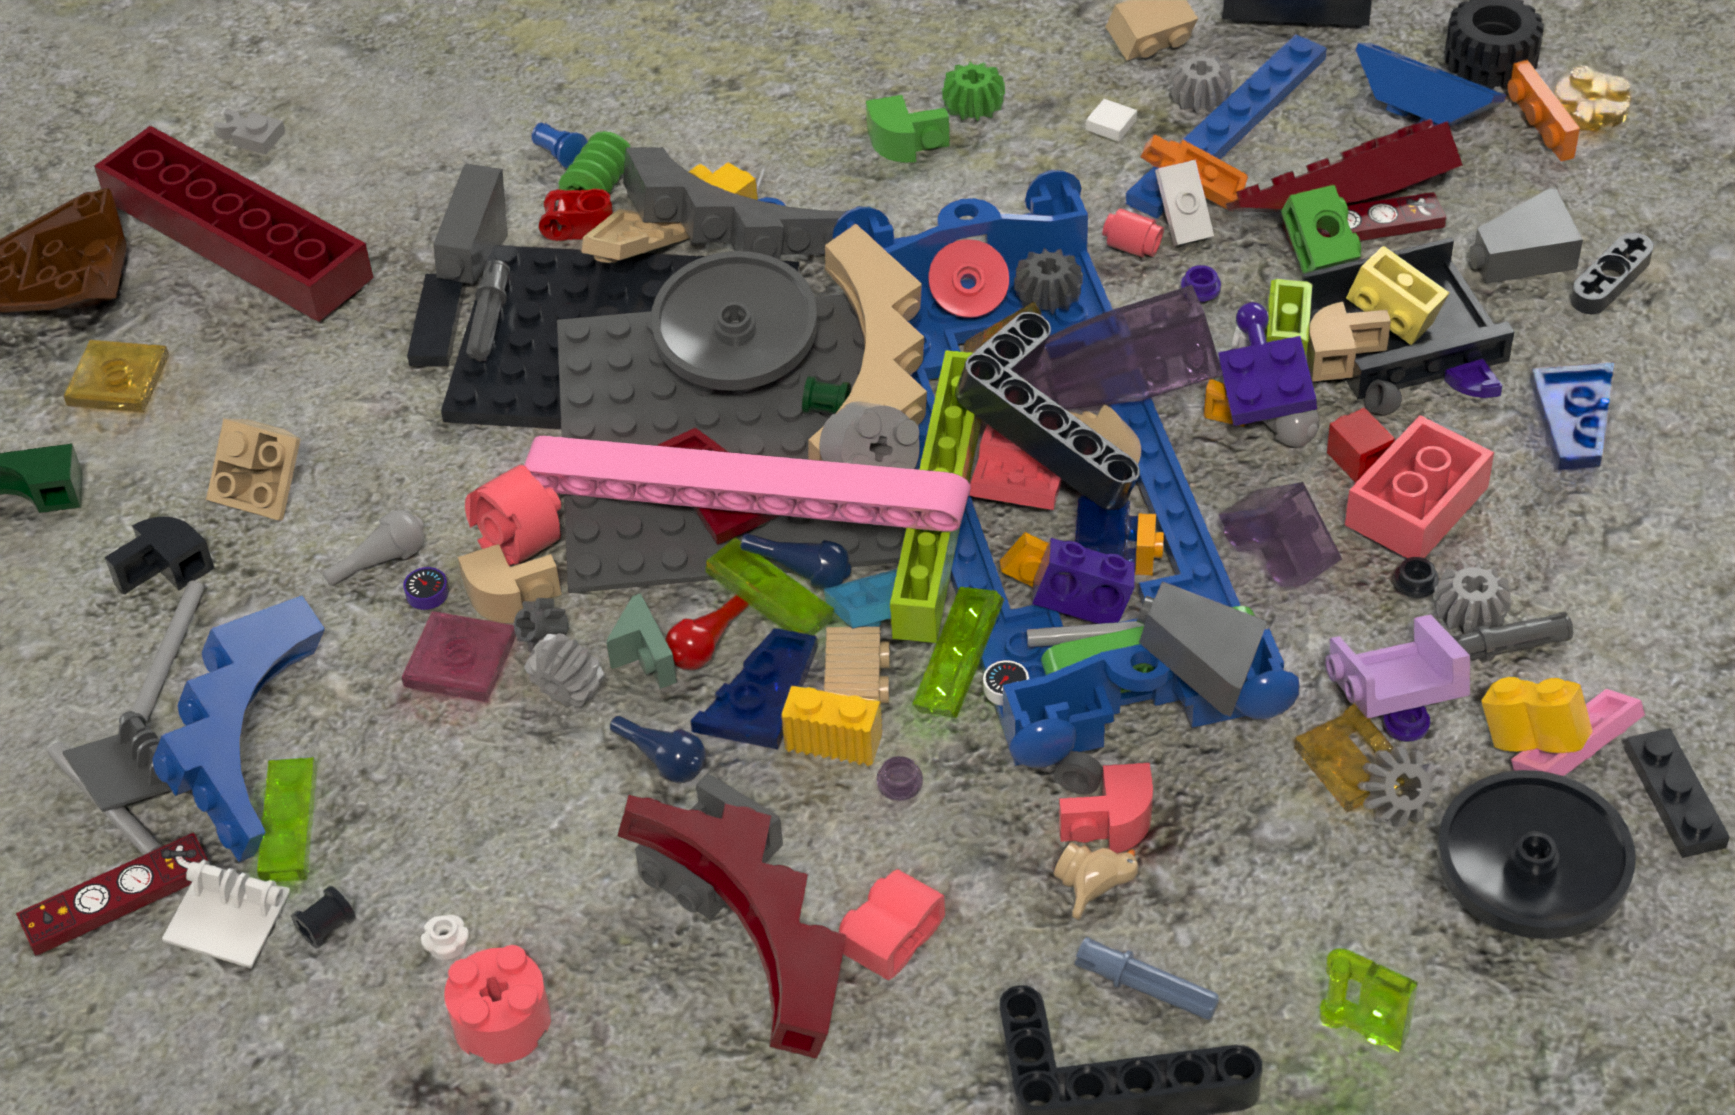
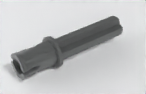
[466,260,510,362]

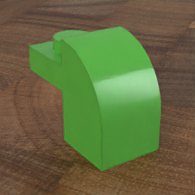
[866,95,950,163]

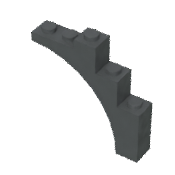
[623,147,846,260]

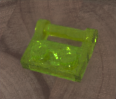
[1319,948,1418,1052]

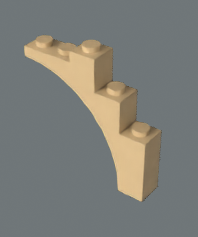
[808,224,927,461]

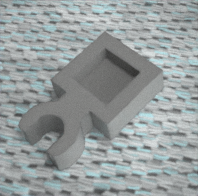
[213,110,286,155]

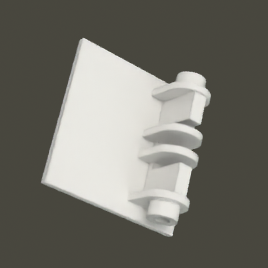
[162,860,291,969]

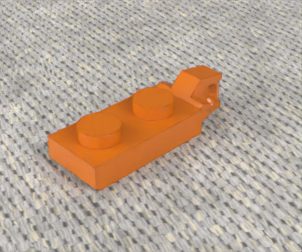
[1140,134,1248,212]

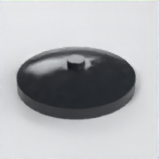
[1437,770,1636,939]

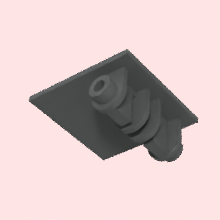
[63,711,171,812]

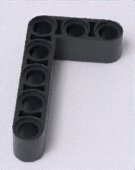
[955,312,1140,510]
[999,985,1263,1115]

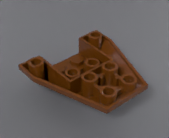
[0,187,127,313]

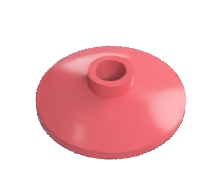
[928,239,1009,318]

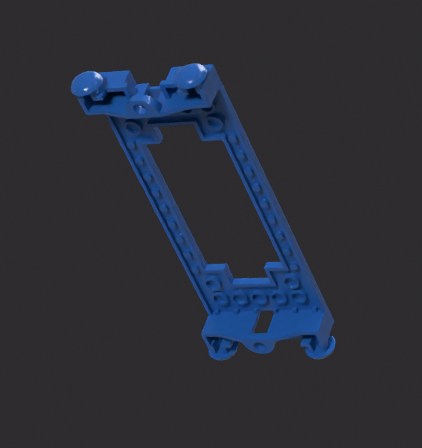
[832,170,1300,768]

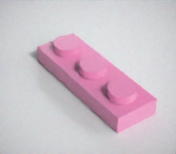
[1511,689,1645,776]

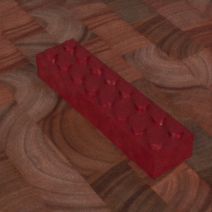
[94,125,374,322]

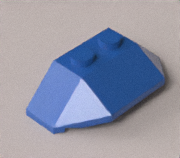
[1356,43,1506,125]

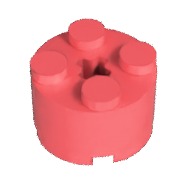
[465,465,561,566]
[444,945,551,1064]

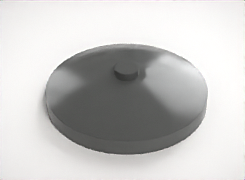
[651,251,818,390]

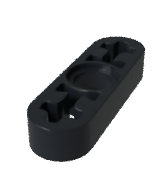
[1570,233,1654,314]

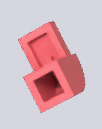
[1059,763,1153,853]

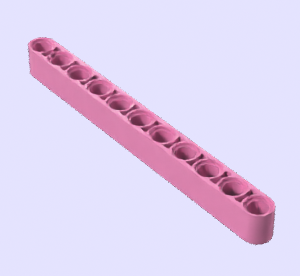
[524,436,971,532]

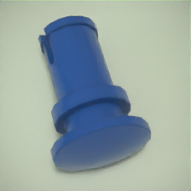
[531,122,588,168]

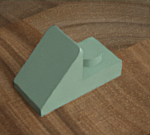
[606,593,677,689]

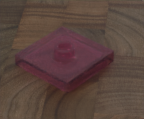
[401,611,516,702]

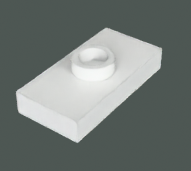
[1155,160,1214,246]

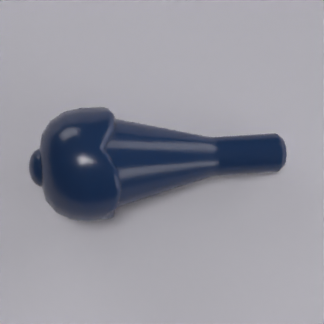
[740,533,852,590]
[610,716,706,784]

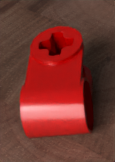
[539,189,614,241]

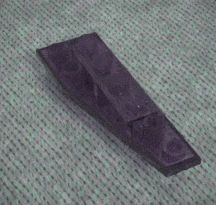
[1022,285,1222,410]

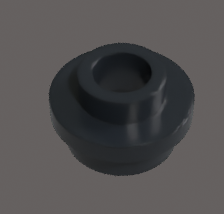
[1394,557,1439,598]

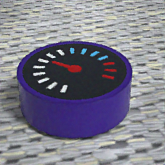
[403,567,449,610]

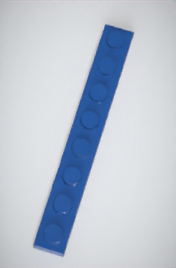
[1126,34,1327,219]

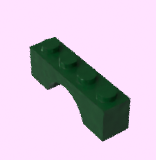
[0,443,83,513]

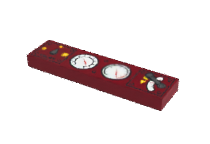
[1282,192,1446,252]
[16,832,208,956]

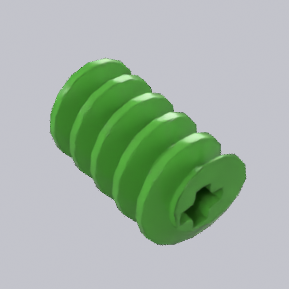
[558,131,631,193]

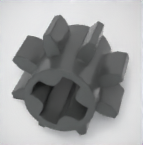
[514,598,569,652]

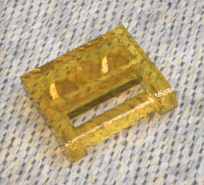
[1294,704,1405,813]

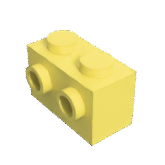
[1346,246,1449,345]

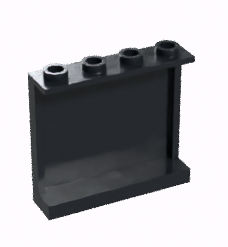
[1302,237,1515,400]

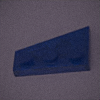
[1530,362,1615,470]
[690,628,818,750]

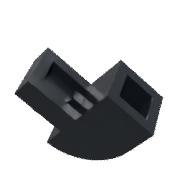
[105,517,214,594]

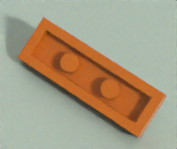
[1508,60,1580,162]

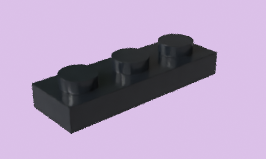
[1624,728,1730,858]

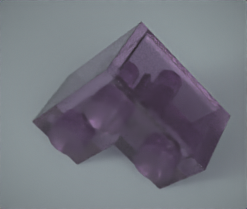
[1218,482,1342,587]

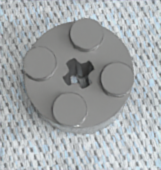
[819,401,920,469]

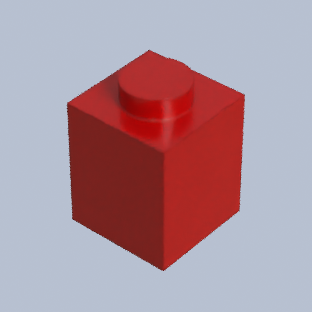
[1326,408,1395,483]

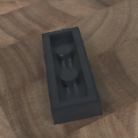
[407,273,466,366]

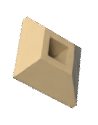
[206,418,301,521]

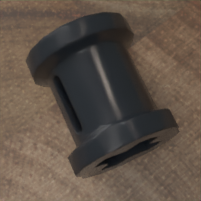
[291,885,356,949]

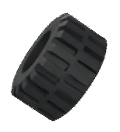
[1444,0,1544,89]

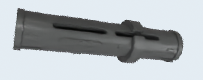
[1452,612,1573,662]

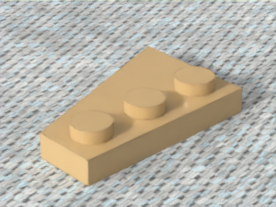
[581,209,689,263]

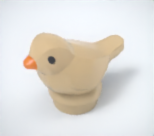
[1054,842,1139,920]

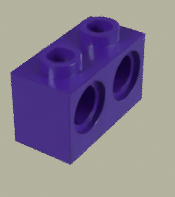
[1032,538,1135,624]

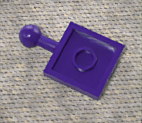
[1218,302,1317,426]

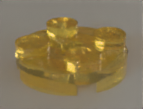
[1554,66,1631,131]

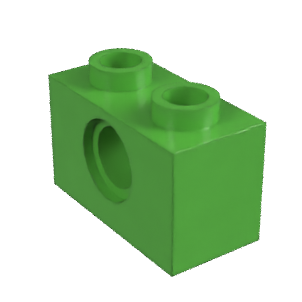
[1281,185,1361,274]

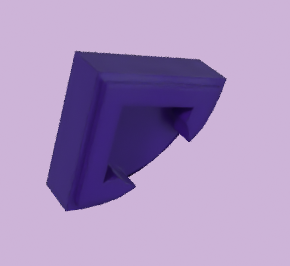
[1444,358,1503,398]

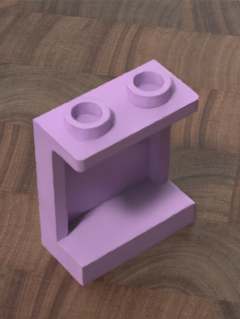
[1325,614,1470,718]

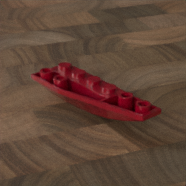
[1226,118,1463,213]

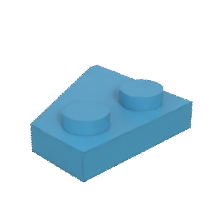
[824,569,897,629]

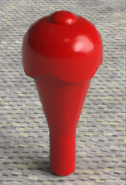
[665,593,749,671]

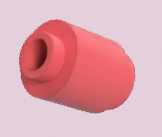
[1102,208,1164,258]

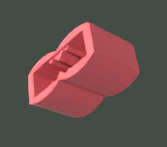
[839,869,945,981]

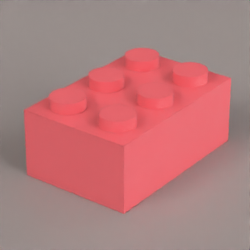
[1345,415,1494,558]

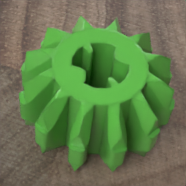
[942,61,1005,122]

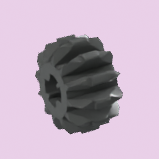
[1014,247,1083,315]

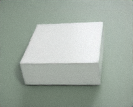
[1086,99,1137,142]

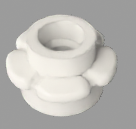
[421,914,469,960]

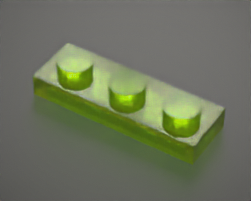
[705,537,834,644]
[912,586,1005,718]
[257,757,317,882]

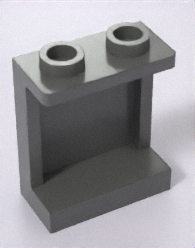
[635,773,783,920]

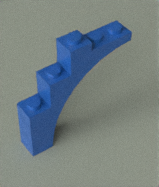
[152,595,325,862]

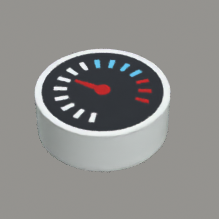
[983,660,1029,706]

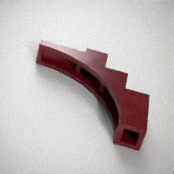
[617,795,846,1059]

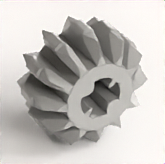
[1169,52,1233,113]
[1434,562,1512,633]
[524,633,604,707]
[1357,746,1443,827]

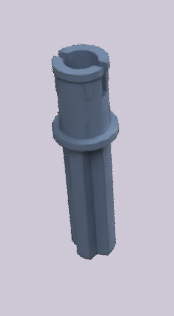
[1075,937,1219,1019]

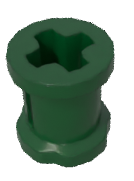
[802,376,851,414]

